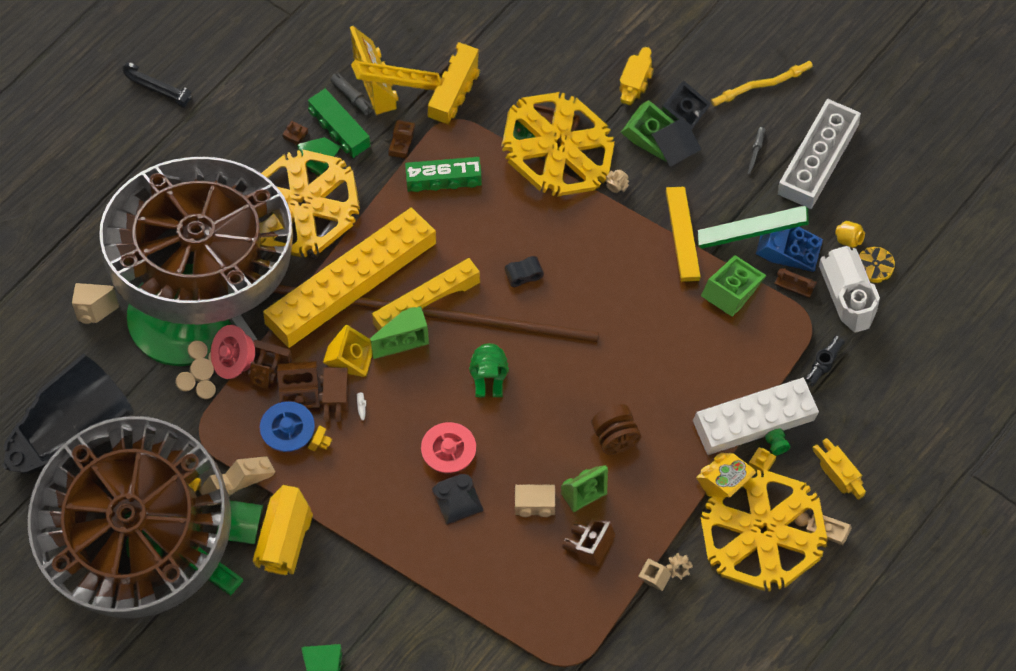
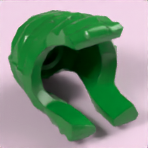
[469,343,509,398]

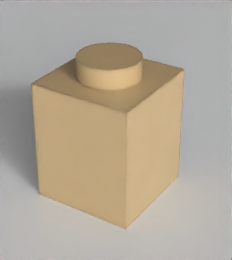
[639,559,672,591]

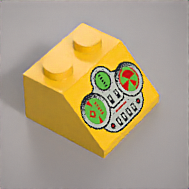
[696,453,756,497]

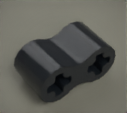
[504,256,544,287]

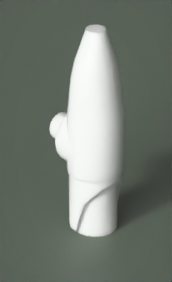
[357,393,366,421]

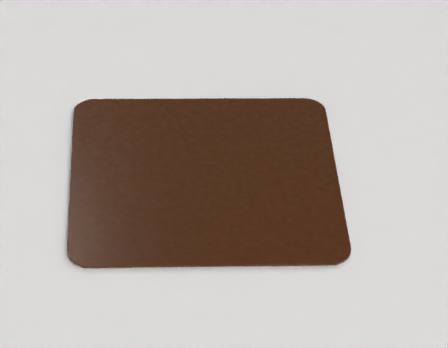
[199,119,812,667]

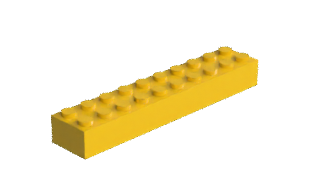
[263,208,436,348]

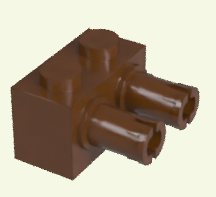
[562,517,615,567]

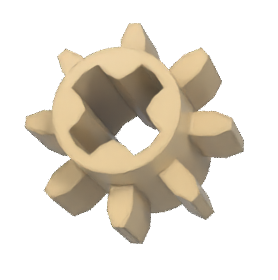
[606,170,629,193]
[666,553,692,580]

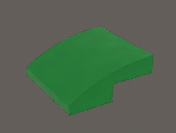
[217,500,264,544]

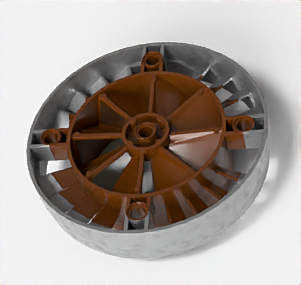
[100,157,293,324]
[28,416,231,618]

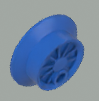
[260,402,315,452]

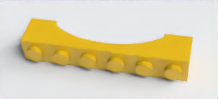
[372,258,480,331]

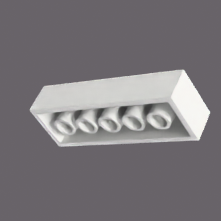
[778,99,861,209]
[693,378,819,455]

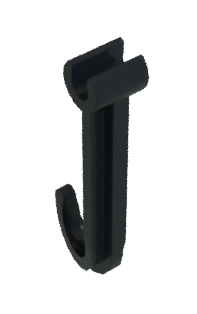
[123,63,193,108]

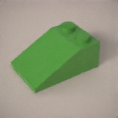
[621,100,674,162]
[701,255,766,317]
[370,306,429,359]
[561,465,608,512]

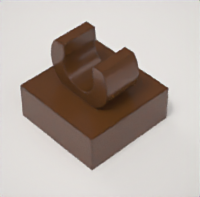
[282,121,308,145]

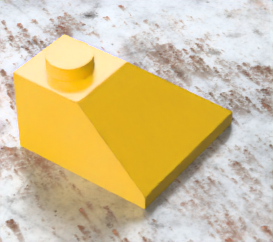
[323,325,372,377]

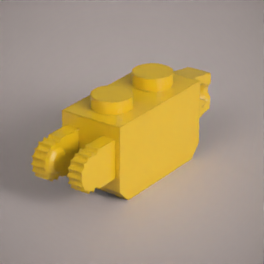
[620,47,654,106]
[813,438,866,500]

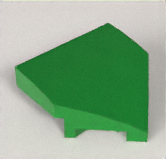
[297,138,340,176]

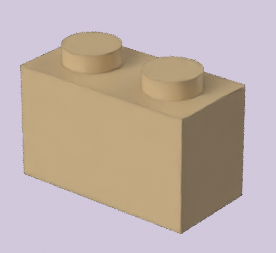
[515,485,555,517]

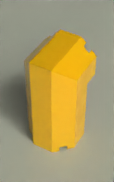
[253,485,313,575]

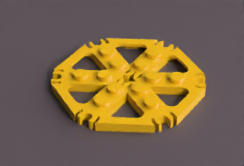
[502,92,615,197]
[259,150,360,257]
[701,470,827,591]

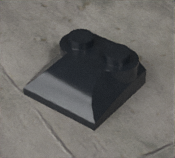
[661,80,711,130]
[432,474,484,525]

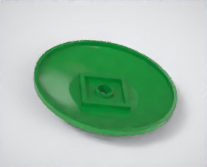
[127,264,232,366]

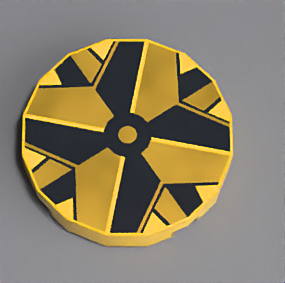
[859,247,895,283]

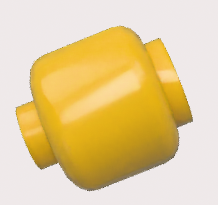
[835,221,865,248]

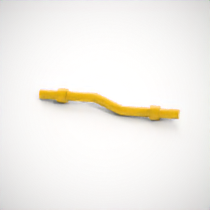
[711,61,813,106]

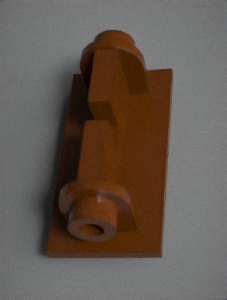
[774,268,817,298]

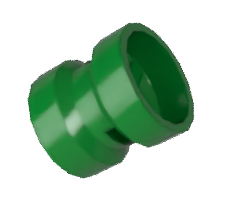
[765,428,791,455]

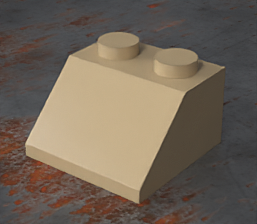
[72,283,119,324]

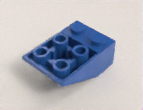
[756,227,823,272]

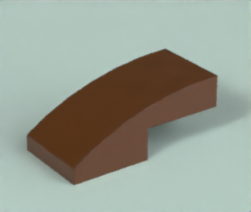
[388,120,415,159]

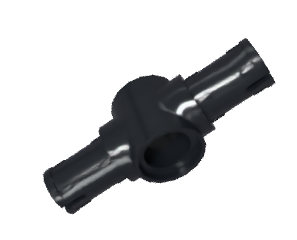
[804,336,845,387]

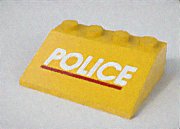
[350,26,398,115]

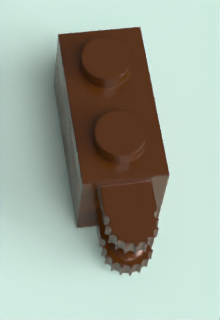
[319,368,349,421]

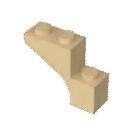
[199,457,275,506]

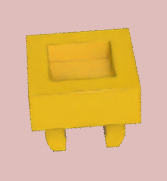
[307,425,332,451]
[749,447,776,474]

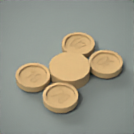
[176,341,216,400]

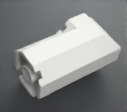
[819,246,880,332]

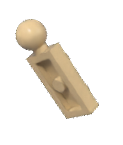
[794,512,852,545]

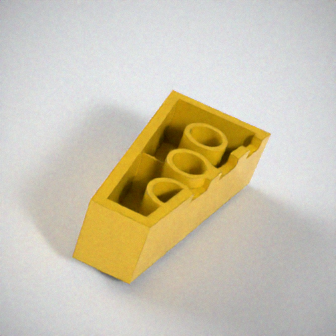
[428,42,480,124]

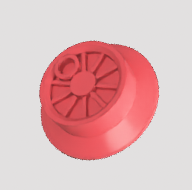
[211,325,255,379]
[421,422,476,473]

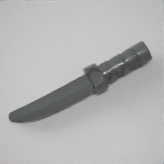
[748,127,766,174]

